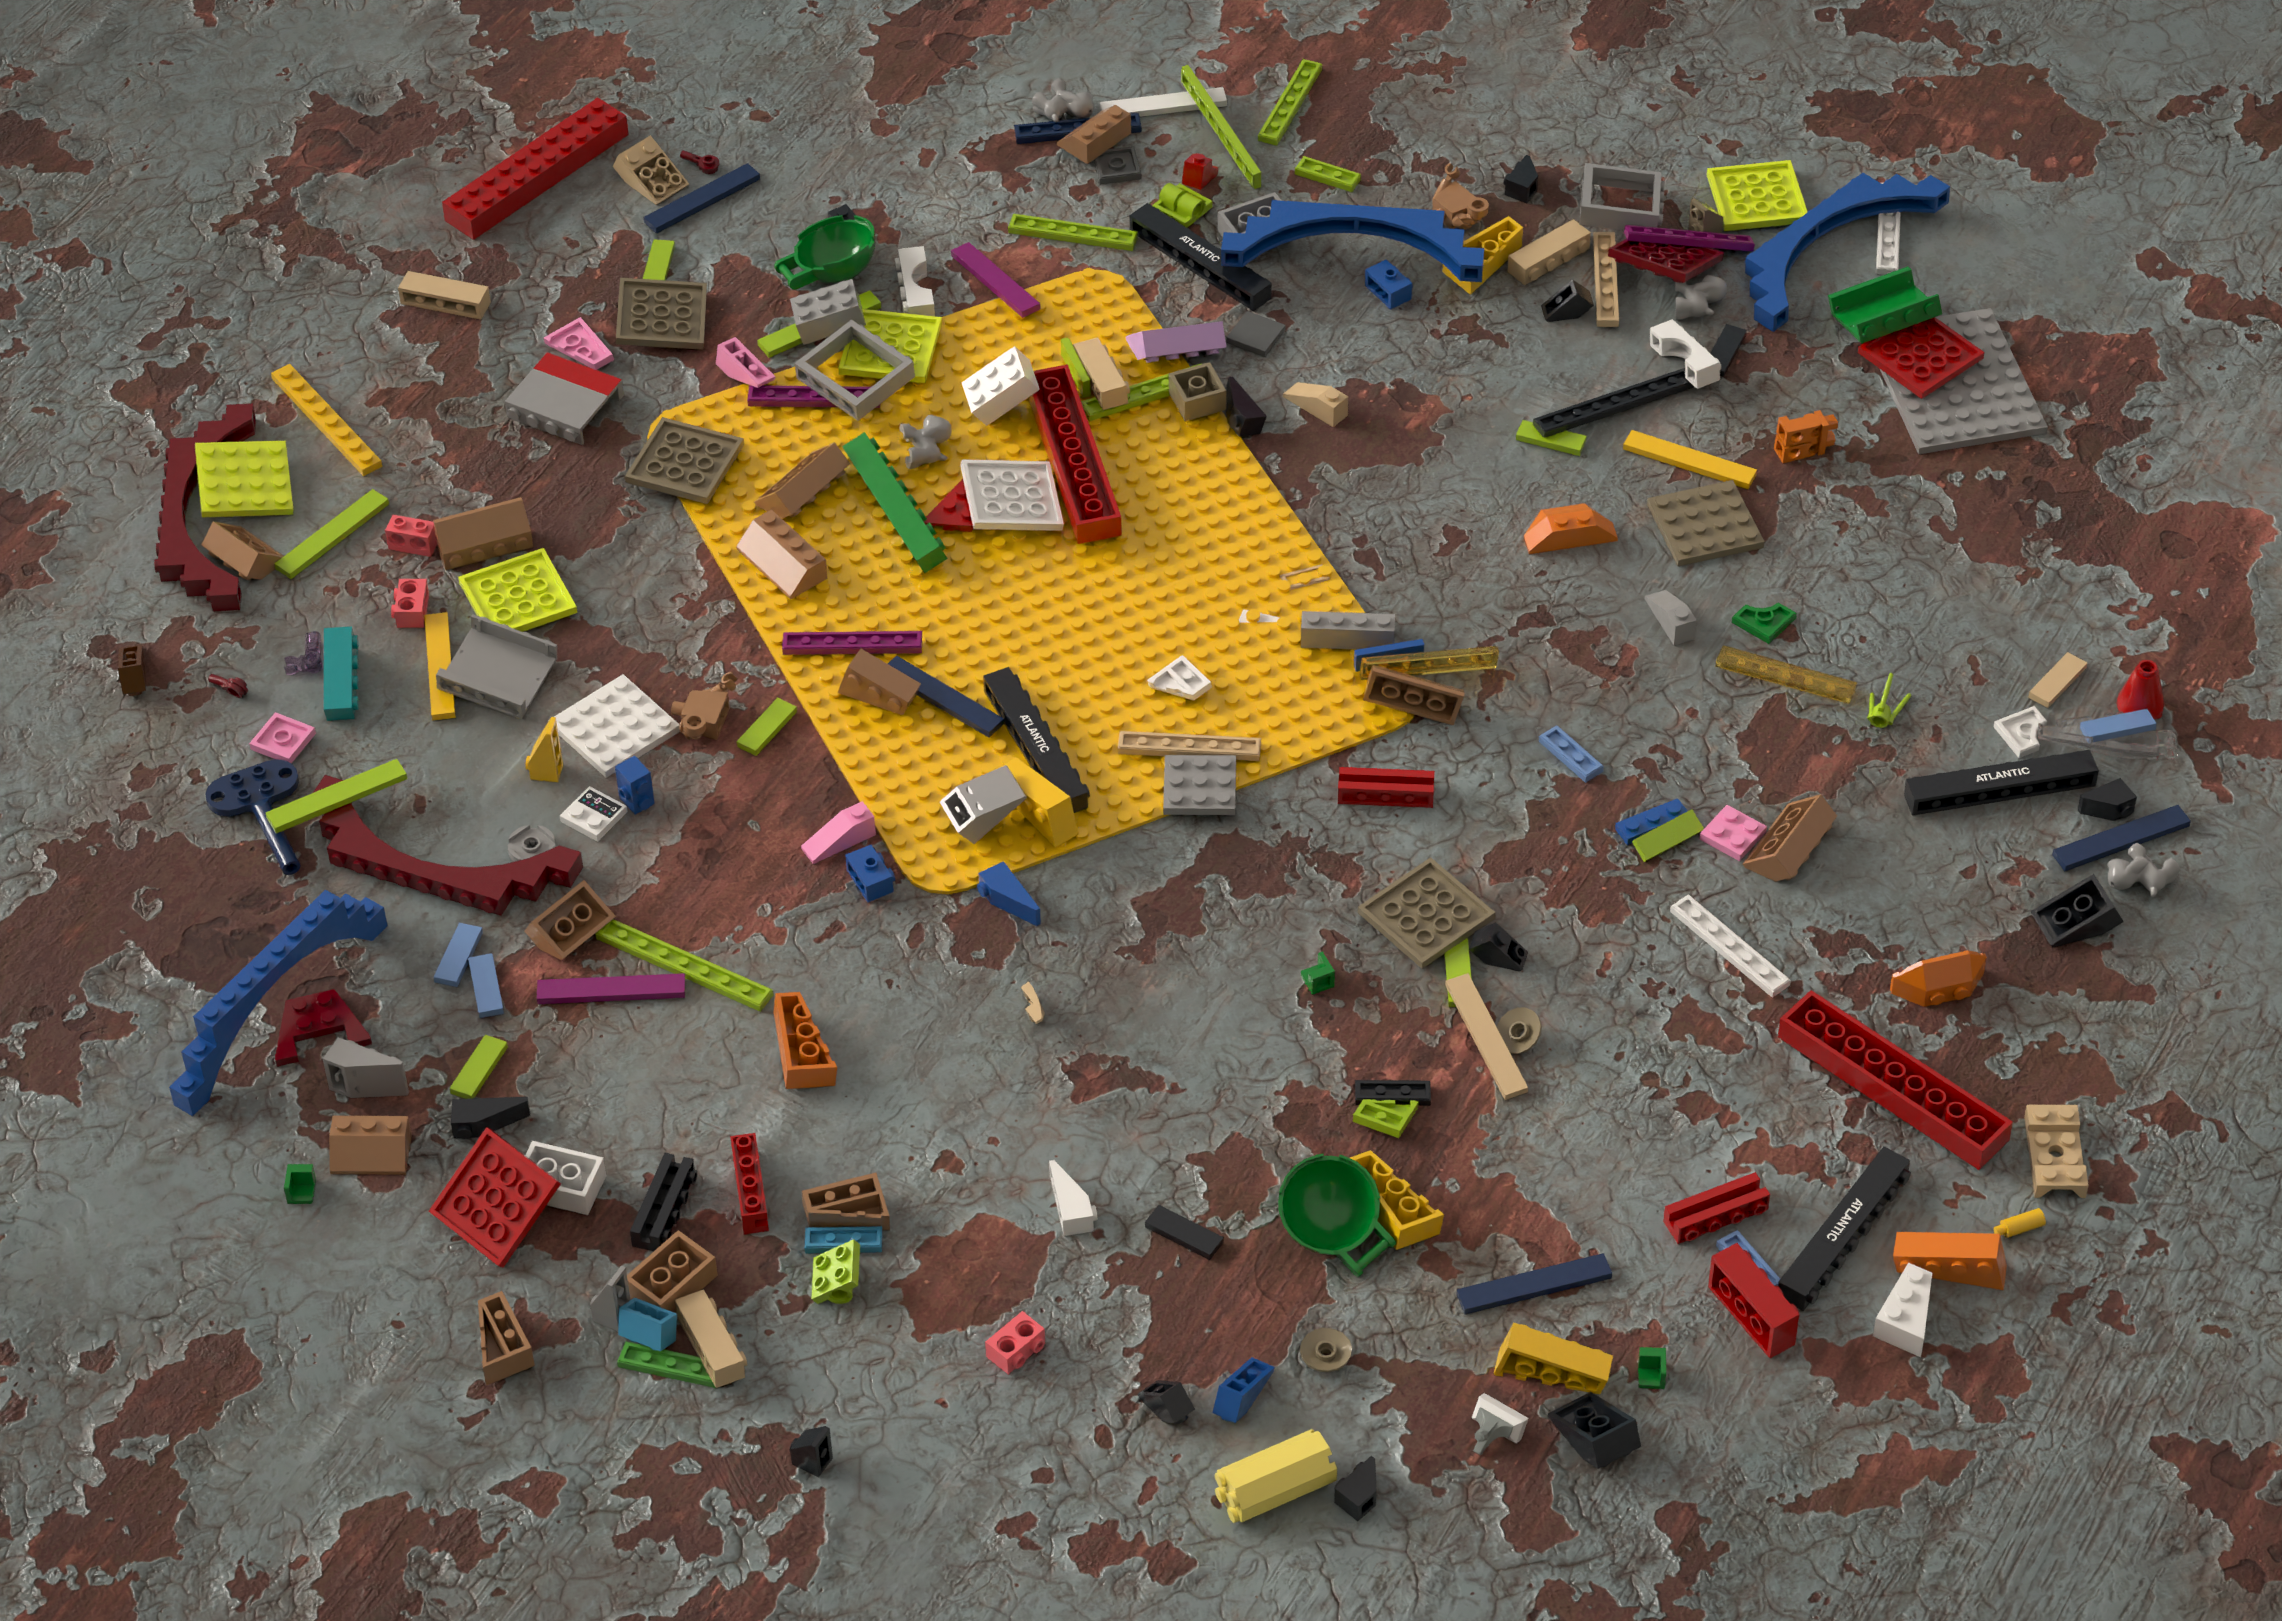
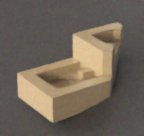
[1021,982,1045,1024]

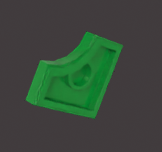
[1731,602,1797,644]

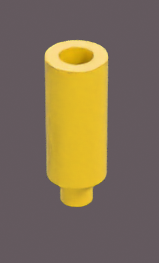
[1993,1208,2046,1238]

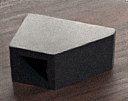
[1503,155,1538,204]
[1469,923,1528,971]
[1334,1456,1377,1522]

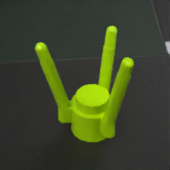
[1867,673,1912,728]

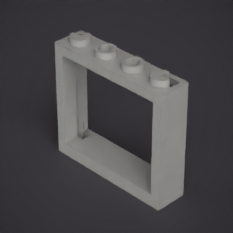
[1579,163,1665,230]
[794,320,915,421]

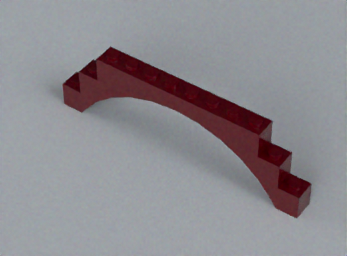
[154,403,256,612]
[313,775,583,916]

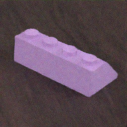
[1126,321,1226,363]

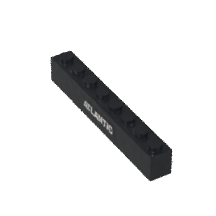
[1129,203,1272,312]
[983,667,1090,813]
[1904,750,2099,816]
[1778,1146,1911,1311]

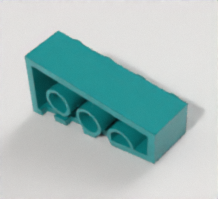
[324,626,359,721]

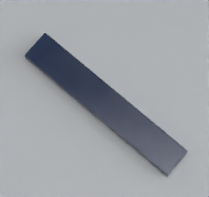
[1014,113,1142,144]
[643,163,760,234]
[888,656,1004,738]
[2052,805,2191,872]
[1456,1253,1612,1315]

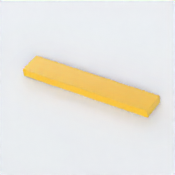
[1623,430,1757,489]
[424,612,456,721]

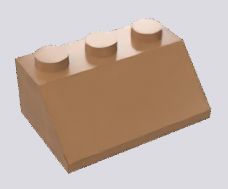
[1057,105,1131,164]
[202,521,284,580]
[524,880,616,960]
[329,1116,412,1175]

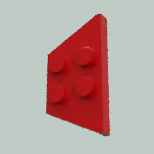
[924,479,974,532]

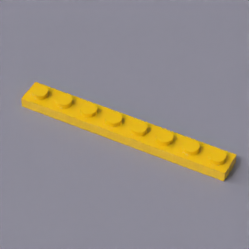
[271,364,382,476]

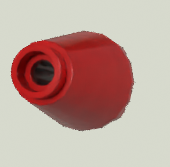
[2116,660,2164,720]

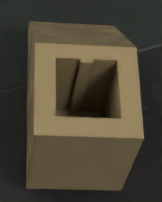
[1688,198,1723,233]

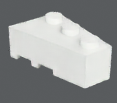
[1873,1263,1932,1357]

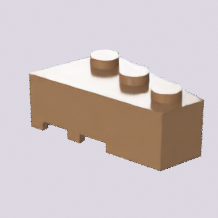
[837,649,921,715]
[802,1173,890,1230]
[478,1291,535,1386]

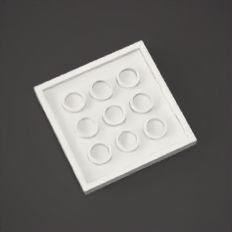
[961,460,1064,531]
[549,674,681,778]

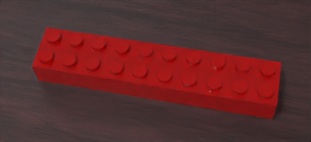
[442,97,629,240]
[1028,364,1122,544]
[1778,990,2013,1170]

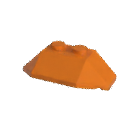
[1524,503,1618,554]
[1890,950,1987,1007]

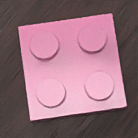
[249,712,316,763]
[1699,805,1767,861]

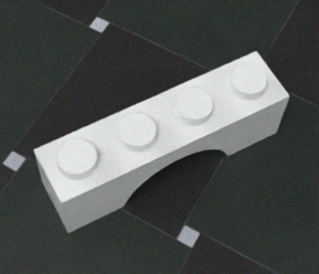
[895,246,935,316]
[1650,319,1721,389]

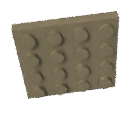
[616,278,707,350]
[625,417,744,504]
[1647,480,1764,567]
[1358,857,1496,969]

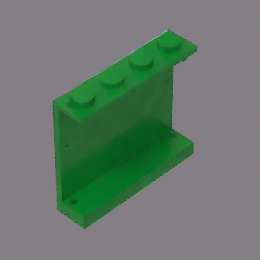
[1828,266,1942,344]

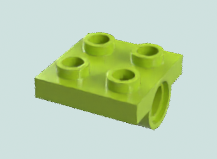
[1152,183,1212,228]
[811,1239,860,1304]

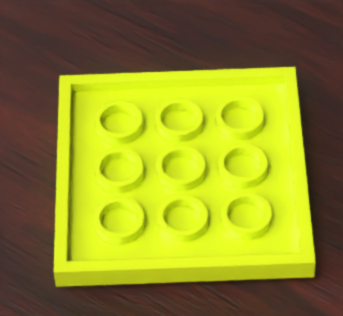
[1707,160,1808,231]
[838,309,942,383]
[195,441,293,517]
[458,548,577,632]

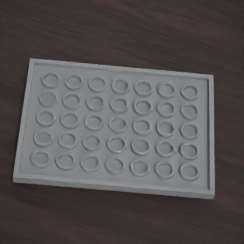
[1880,308,2048,454]

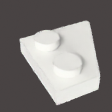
[1147,655,1212,700]

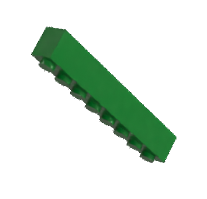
[842,432,948,573]

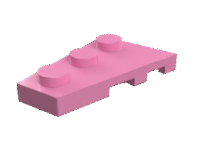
[543,317,614,370]

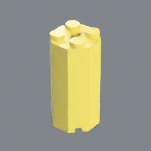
[1215,1429,1337,1523]

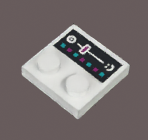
[560,786,627,842]

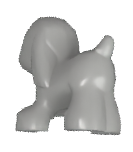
[1032,78,1094,122]
[1675,275,1727,320]
[900,415,952,469]
[2107,843,2180,897]

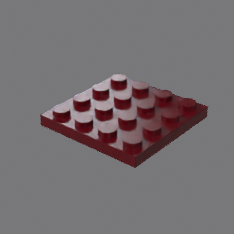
[1608,239,1724,283]

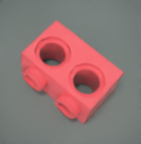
[385,515,437,557]
[391,579,429,628]
[985,1311,1045,1375]

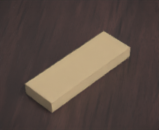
[2028,652,2087,708]

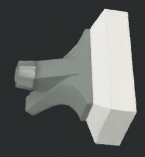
[1472,1393,1529,1456]

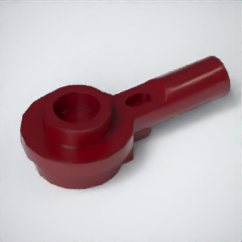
[680,150,720,174]
[208,674,249,698]

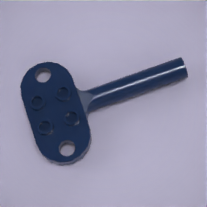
[205,759,301,875]

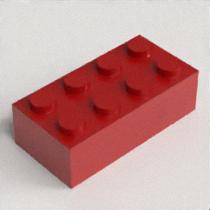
[1708,1243,1800,1358]

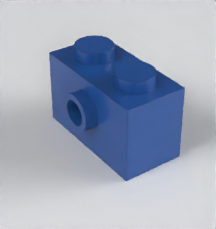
[1365,260,1413,310]
[615,756,655,814]
[845,845,895,902]

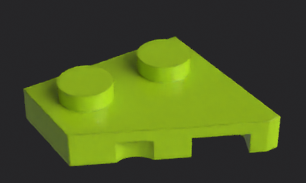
[1353,1099,1418,1138]

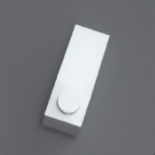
[1049,1160,1098,1236]

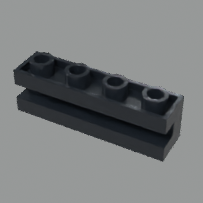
[630,1153,698,1251]

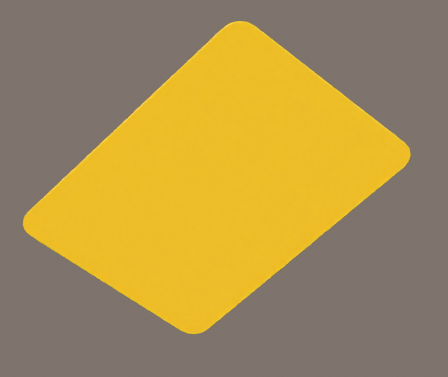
[647,268,1415,895]

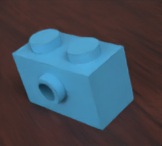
[618,1298,677,1351]

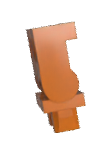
[1774,410,1838,463]

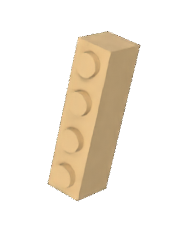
[1508,219,1591,285]
[398,271,491,320]
[1073,337,1130,410]
[675,1289,747,1388]

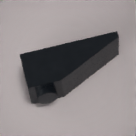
[1225,377,1267,436]
[451,1097,530,1139]

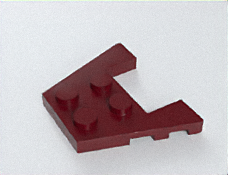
[275,989,372,1067]

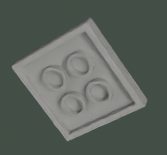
[1163,755,1236,815]

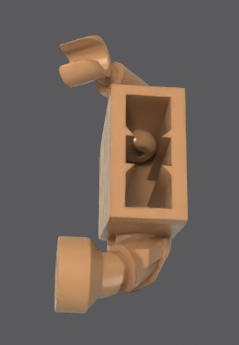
[1432,163,1489,229]
[671,672,737,740]

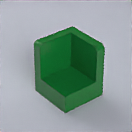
[1301,952,1335,995]
[284,1164,316,1204]
[1638,1347,1666,1389]

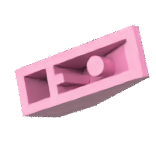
[716,337,775,388]
[801,801,876,864]

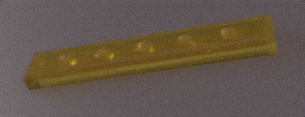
[1715,645,1857,704]
[1359,646,1499,680]

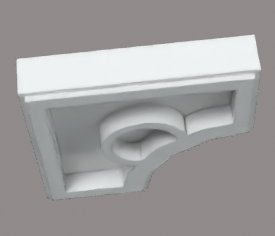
[1994,706,2047,758]

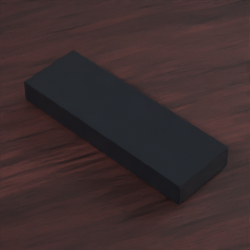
[1710,324,1747,377]
[1355,1080,1431,1106]
[1145,1205,1224,1260]

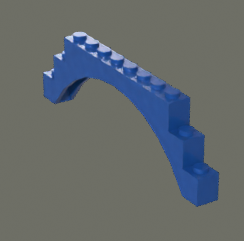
[1745,173,1950,332]
[1221,200,1484,282]
[169,890,388,1116]

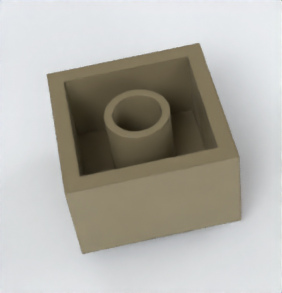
[1169,362,1226,421]

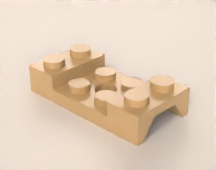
[2024,1105,2088,1198]

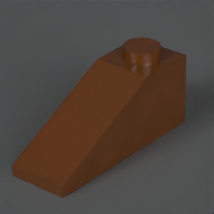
[118,644,146,696]

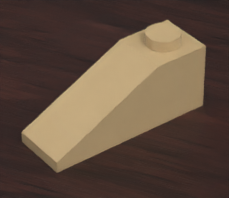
[1283,382,1348,427]

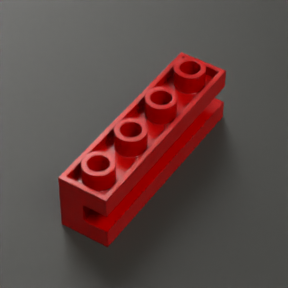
[1338,767,1435,808]
[730,1133,769,1235]
[1663,1172,1770,1244]

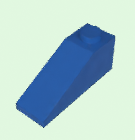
[977,861,1041,926]
[1212,1357,1275,1423]

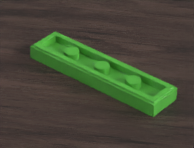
[617,1341,716,1388]

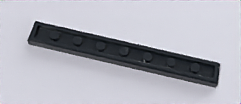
[1533,368,1695,438]

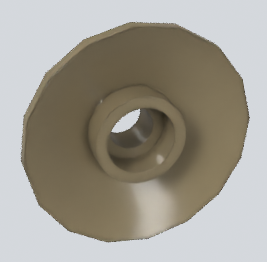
[1497,1007,1542,1054]
[1300,1328,1352,1372]

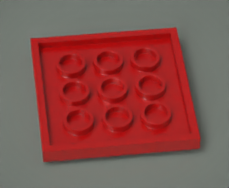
[1858,317,1985,399]
[429,1127,562,1268]

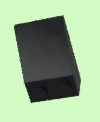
[2031,874,2124,948]
[1548,1392,1641,1469]

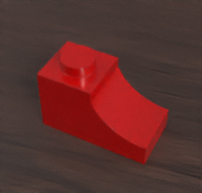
[1182,153,1219,190]

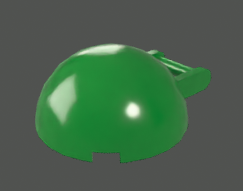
[774,215,876,290]
[1278,1154,1396,1277]

